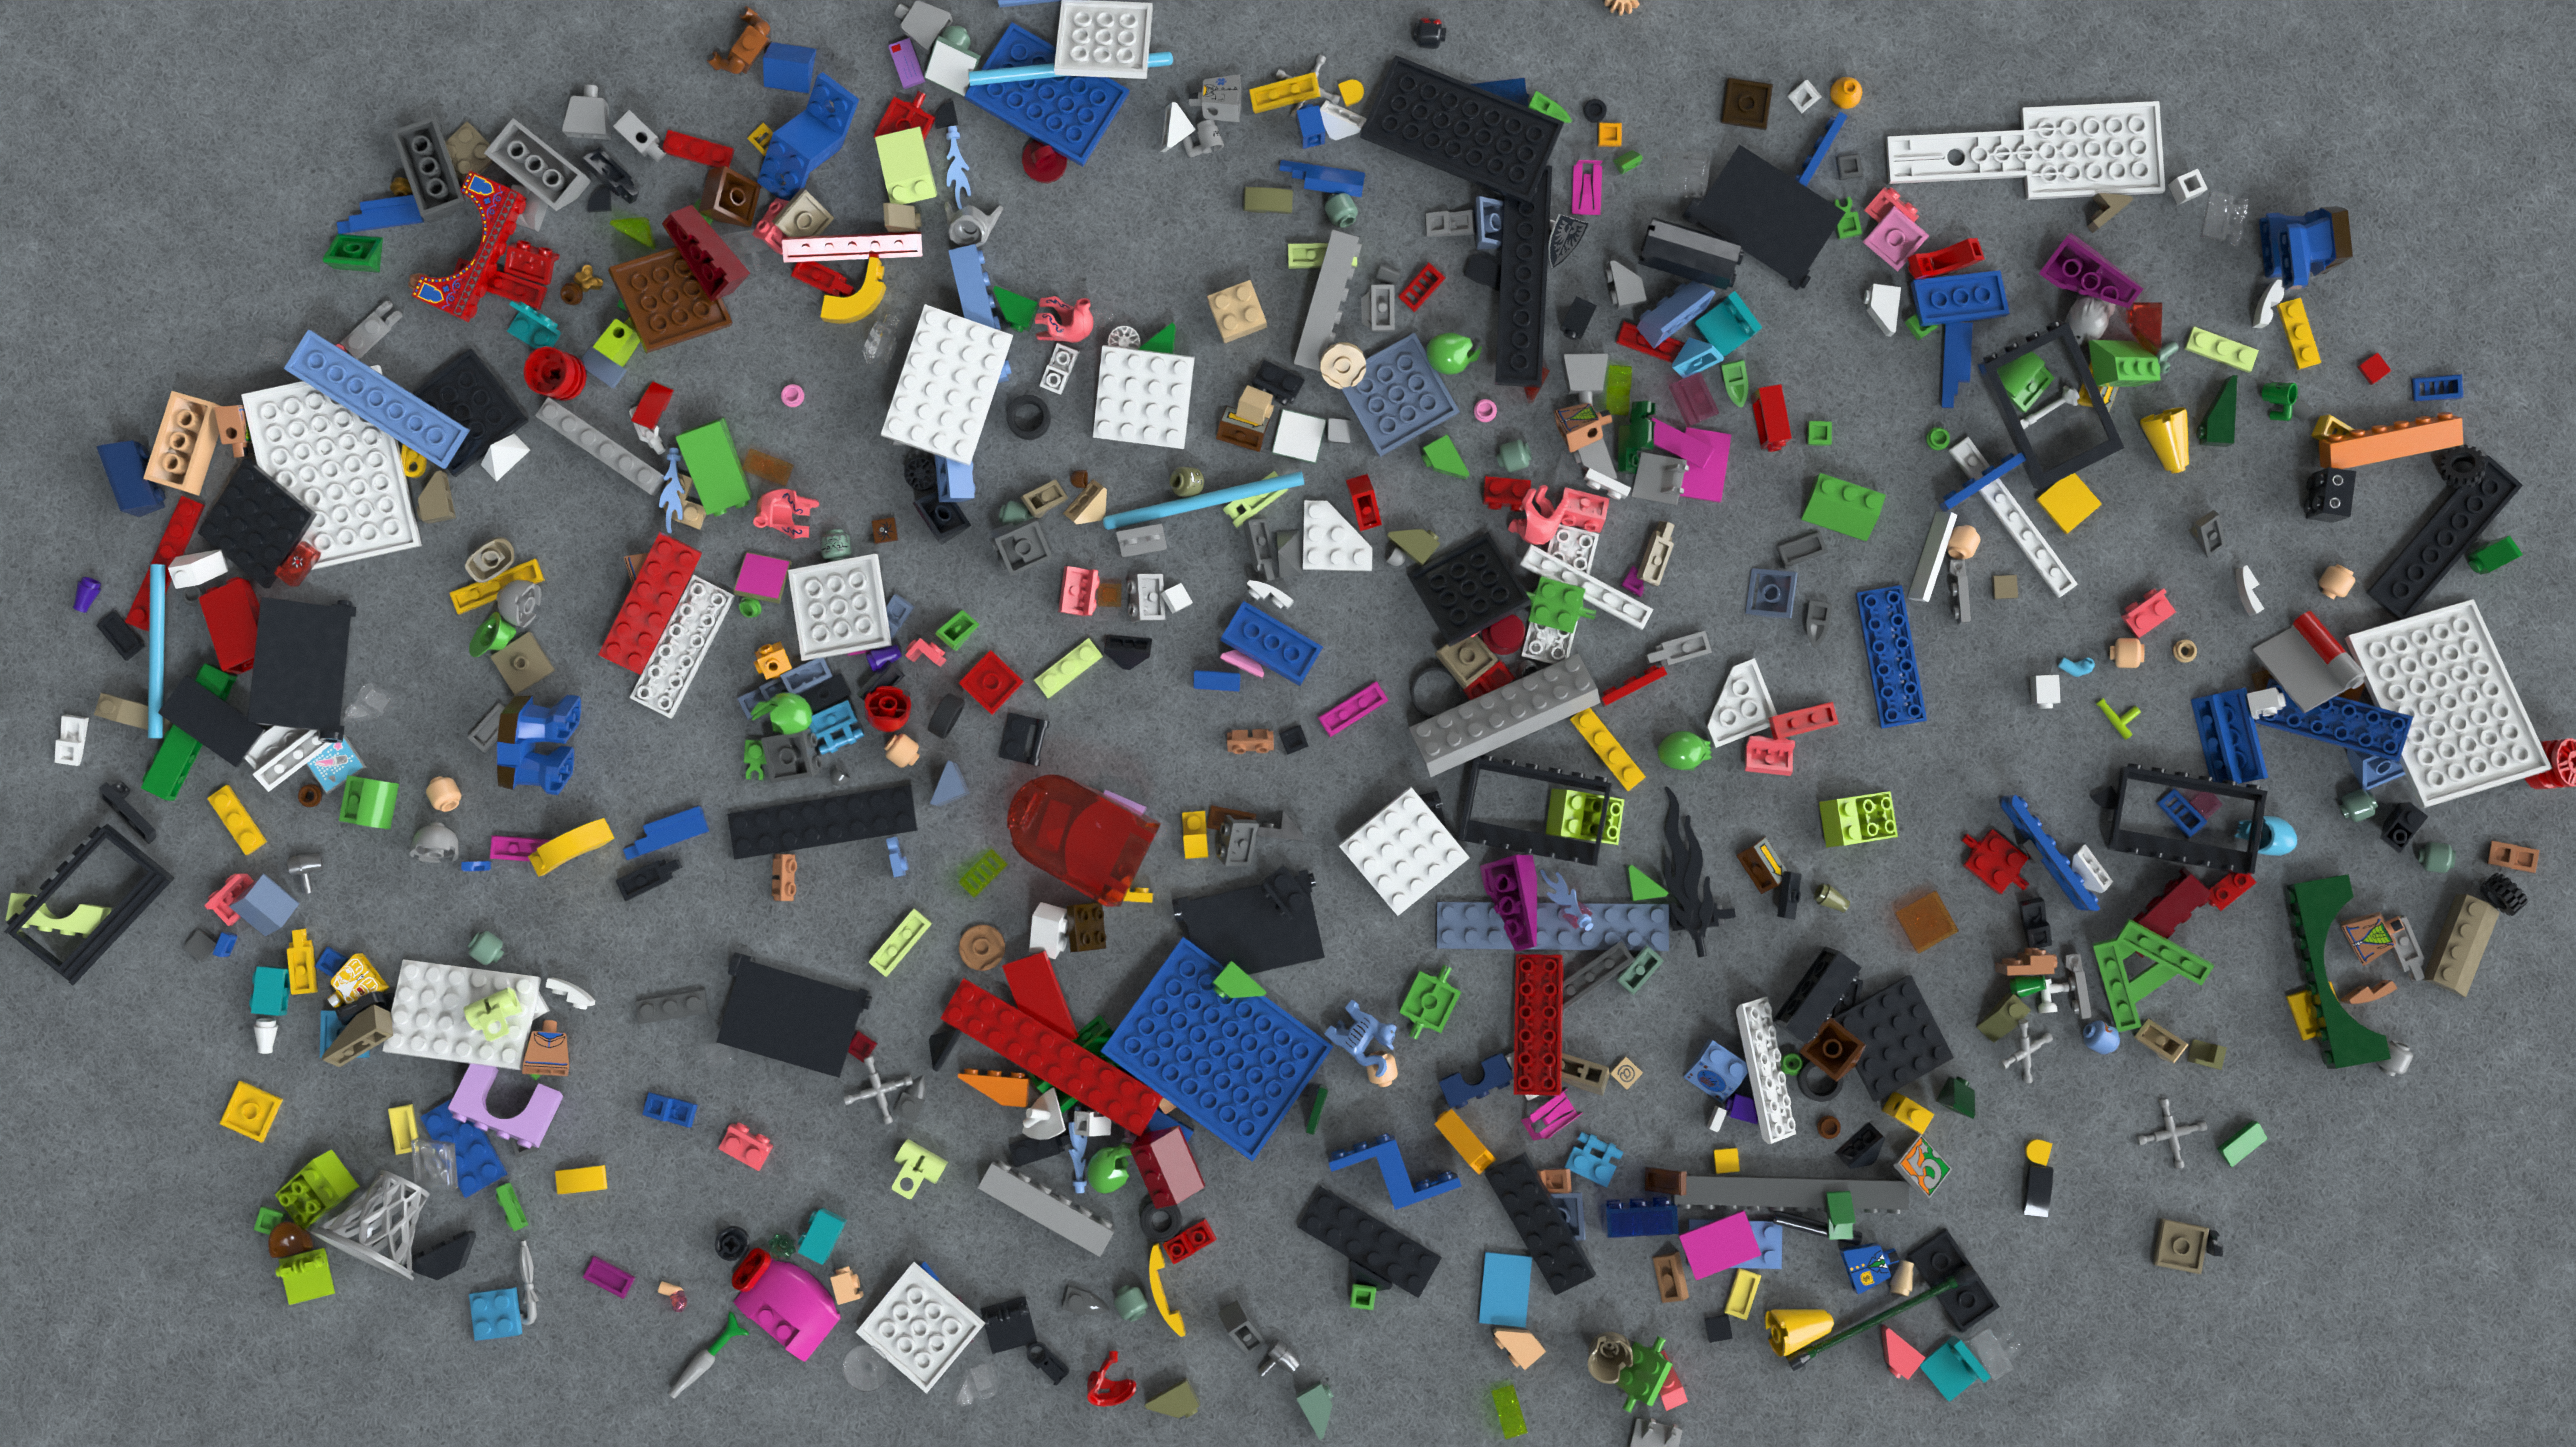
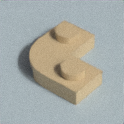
[663,473,706,530]

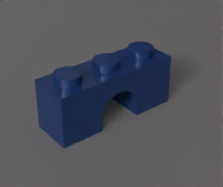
[1438,1052,1514,1109]

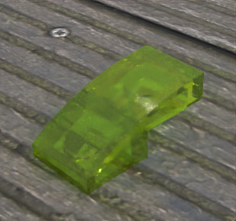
[1605,365,1632,416]
[1491,1385,1528,1440]

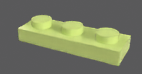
[1288,243,1357,269]
[2184,327,2259,373]
[1034,638,1103,699]
[869,909,933,977]

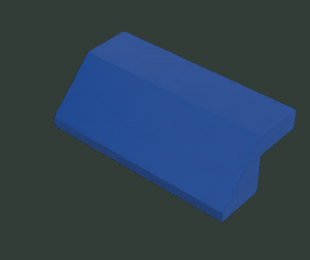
[2191,687,2268,784]

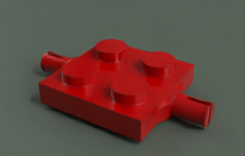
[873,91,935,141]
[1961,829,2029,895]

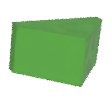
[935,610,980,651]
[1626,864,1669,901]

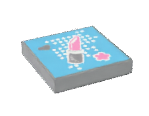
[306,734,367,794]

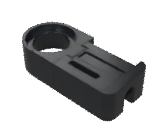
[335,991,386,1025]
[1026,1342,1069,1386]

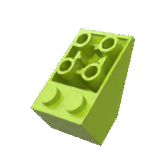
[1546,789,1624,845]
[1819,791,1898,848]
[275,1149,360,1229]

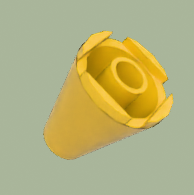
[2140,407,2189,474]
[1764,1309,1834,1357]

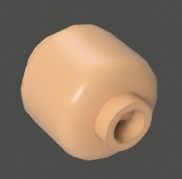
[1947,525,1981,560]
[2318,564,2355,599]
[2110,638,2144,668]
[884,734,920,768]
[426,776,462,812]
[1366,1050,1398,1087]

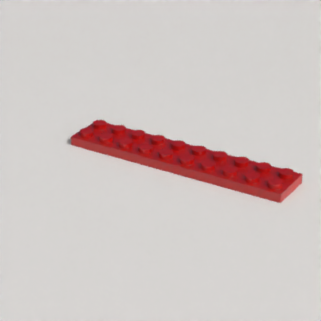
[940,978,1164,1137]

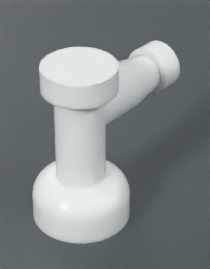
[2038,979,2069,1013]

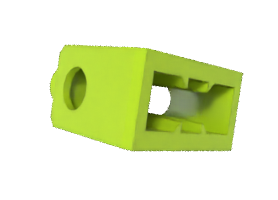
[593,316,640,367]

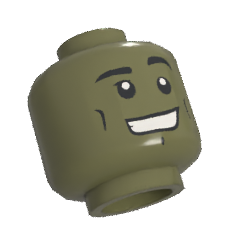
[1170,466,1204,497]

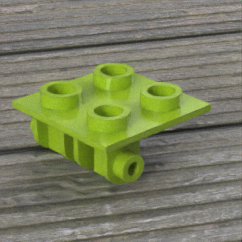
[275,1248,335,1305]

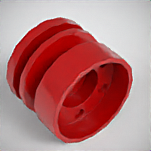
[523,346,587,401]
[2524,738,2576,790]

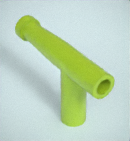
[2096,698,2141,740]

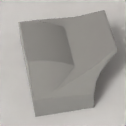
[511,184,548,232]
[1361,285,1395,332]

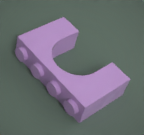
[448,1064,563,1149]

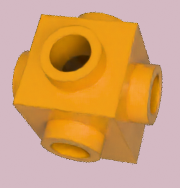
[753,641,792,680]

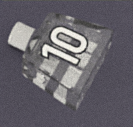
[862,314,900,373]

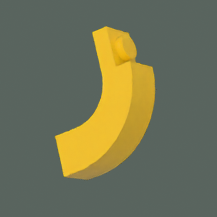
[820,257,886,324]
[528,818,614,877]

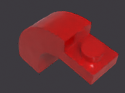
[1907,238,1985,280]

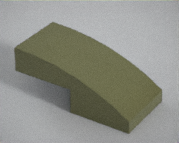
[1243,187,1293,214]

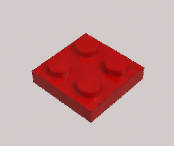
[959,650,1024,715]

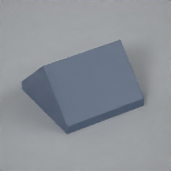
[1474,196,1504,250]
[930,760,970,806]
[229,873,299,936]

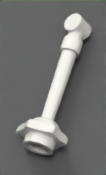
[2020,385,2080,429]

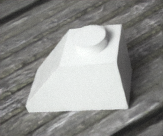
[1863,284,1901,337]
[168,549,228,589]

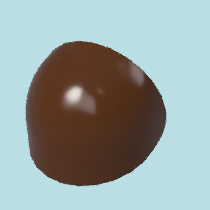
[268,1222,313,1258]

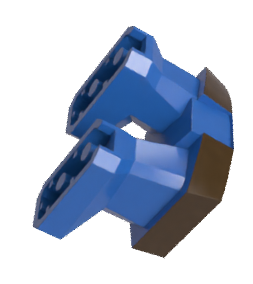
[2259,206,2353,290]
[497,695,581,795]

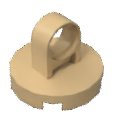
[1320,342,1366,389]

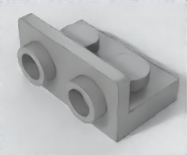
[1116,524,1167,557]
[1127,574,1165,622]

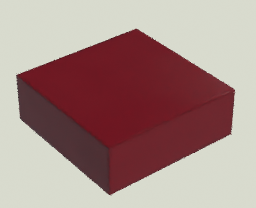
[848,1031,878,1063]

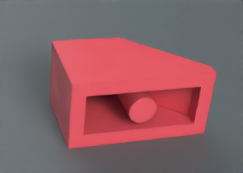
[1881,1325,1925,1380]

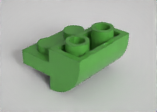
[1997,352,2054,412]
[339,775,399,829]

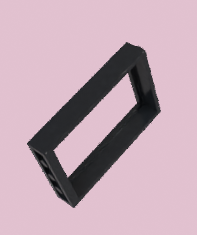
[1977,320,2125,490]

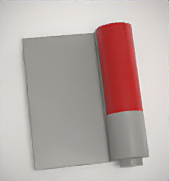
[2252,611,2365,713]

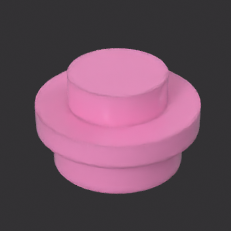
[781,384,804,407]
[1474,399,1497,422]

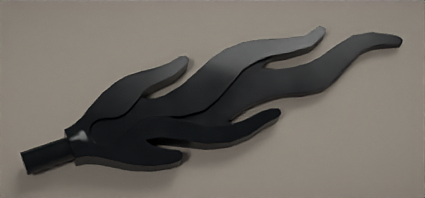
[1664,787,1714,958]

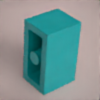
[249,966,290,1016]
[797,1207,847,1265]

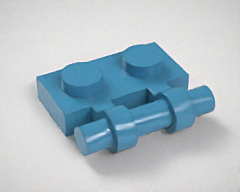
[809,700,865,755]
[1564,1131,1623,1188]

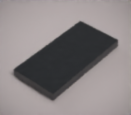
[158,675,266,767]
[1907,1228,2000,1333]

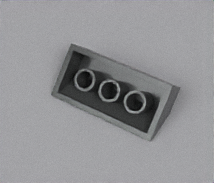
[391,116,466,223]

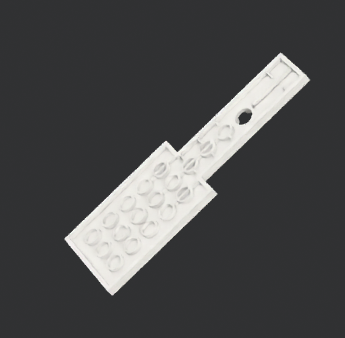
[1886,101,2165,200]

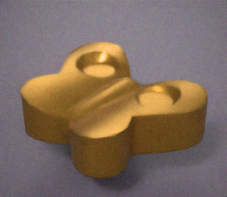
[573,265,603,292]

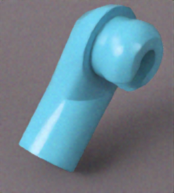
[2058,657,2095,677]

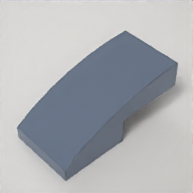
[581,345,627,389]
[886,594,915,641]

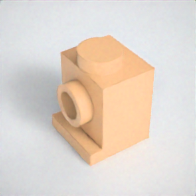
[830,1266,864,1305]

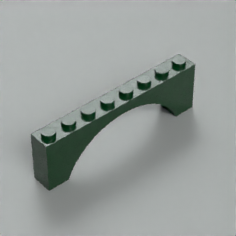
[2285,874,2391,1069]

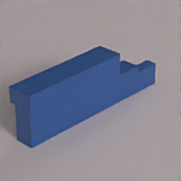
[1279,160,1365,197]
[337,195,424,234]
[1942,322,1973,408]
[623,806,709,860]

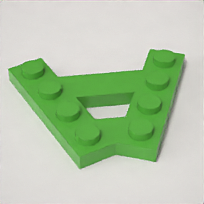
[2092,919,2214,1032]

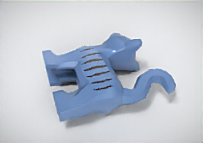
[1324,1000,1397,1077]

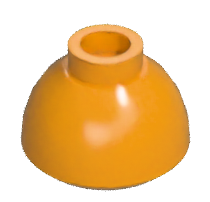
[1830,77,1862,109]

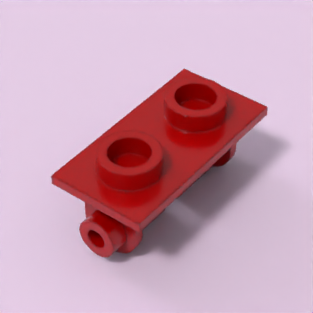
[2208,872,2257,911]

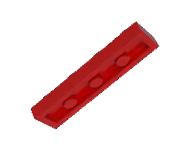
[453,258,548,310]

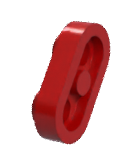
[732,1248,771,1292]

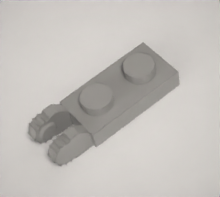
[340,301,403,360]

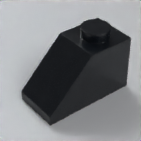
[1560,296,1597,340]

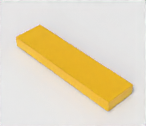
[449,559,545,615]

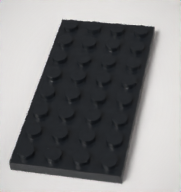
[1360,55,1564,205]

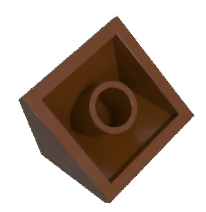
[1799,1017,1866,1082]

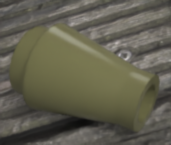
[1813,883,1850,913]

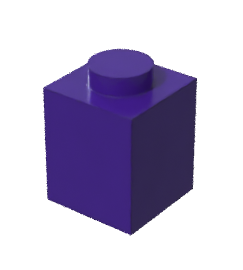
[1725,1093,1758,1124]

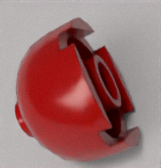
[864,686,911,732]

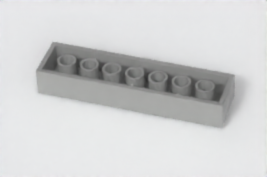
[1409,654,1600,777]

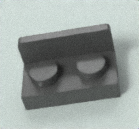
[1216,815,1259,866]

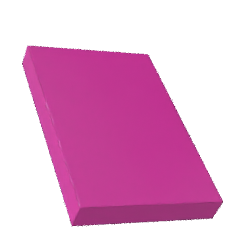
[1679,427,1732,503]
[1678,1210,1761,1280]

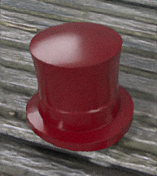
[1482,614,1525,655]

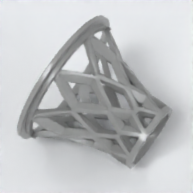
[310,1169,430,1282]

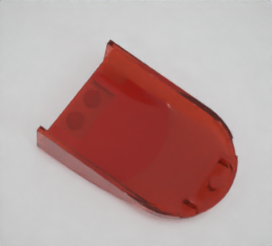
[1007,774,1161,907]

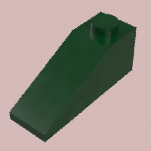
[2196,375,2238,447]
[1936,1076,1975,1119]

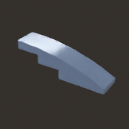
[737,658,833,720]

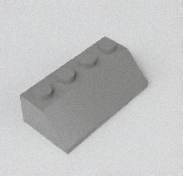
[484,118,591,211]

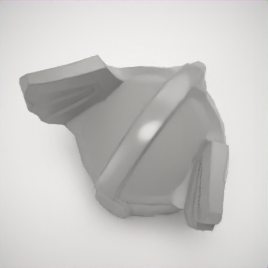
[944,201,1003,247]

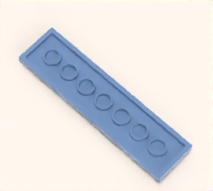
[284,329,470,469]

